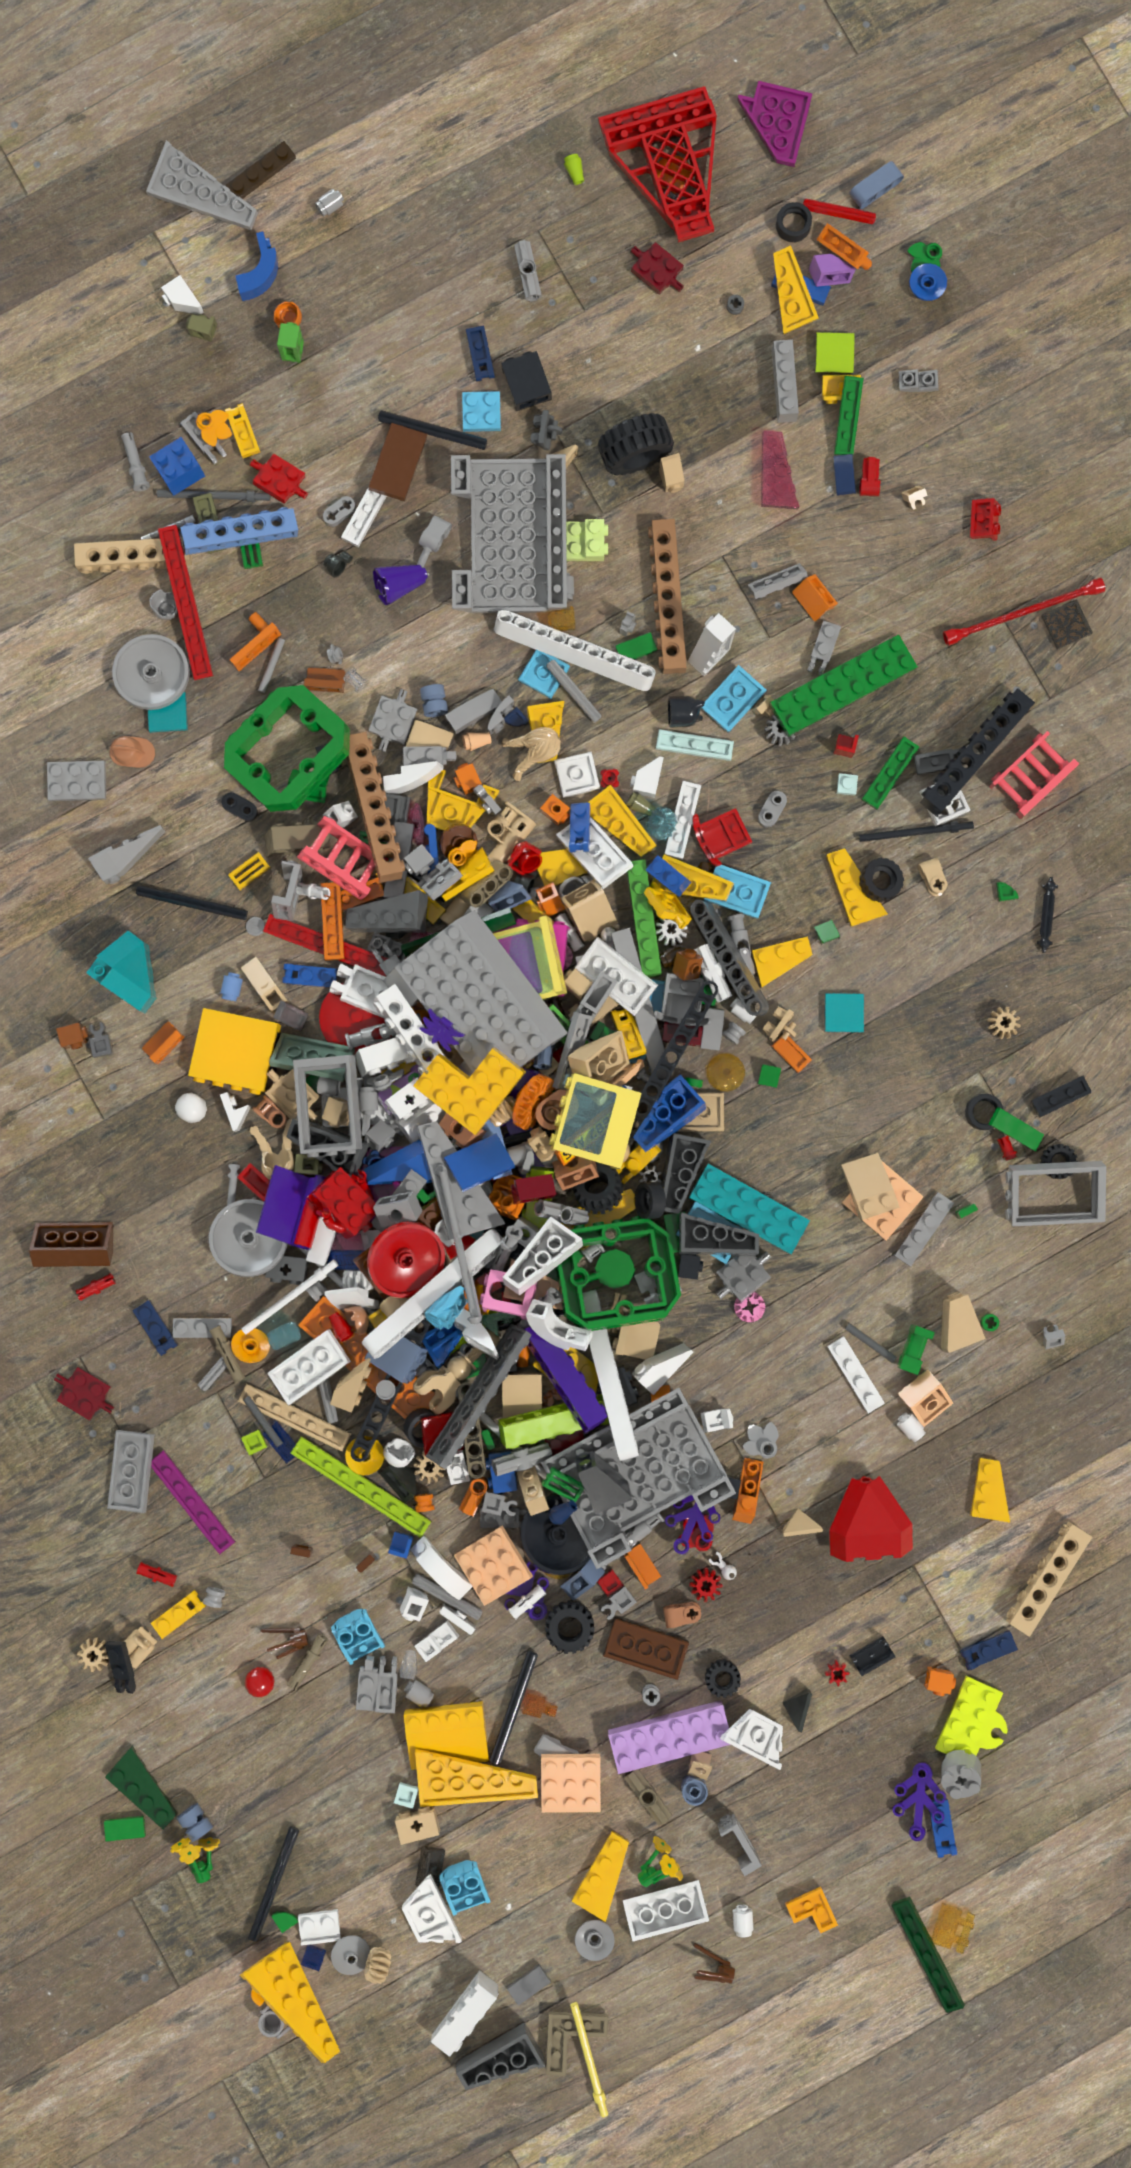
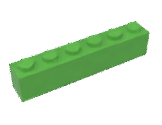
[627,859,662,977]

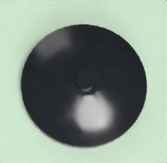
[520,1495,591,1575]

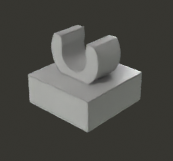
[1043,1324,1065,1349]

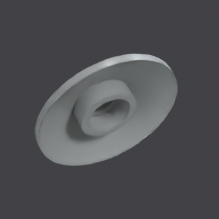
[575,1920,615,1961]
[331,1935,370,1975]

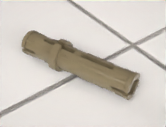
[209,1325,246,1383]
[286,1633,328,1690]

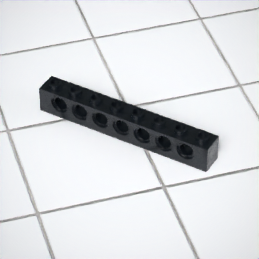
[919,688,1035,817]

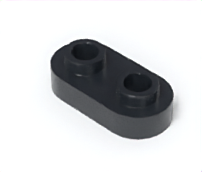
[221,792,258,822]

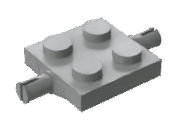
[368,689,417,752]
[716,1251,771,1303]

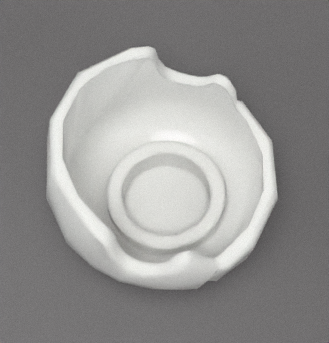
[175,1093,207,1123]
[383,1438,415,1468]

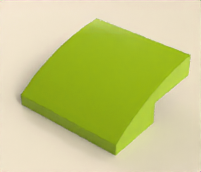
[815,333,854,373]

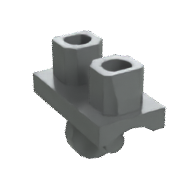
[530,410,563,450]

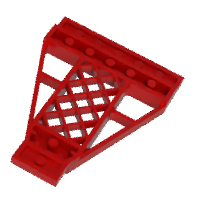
[598,86,717,243]

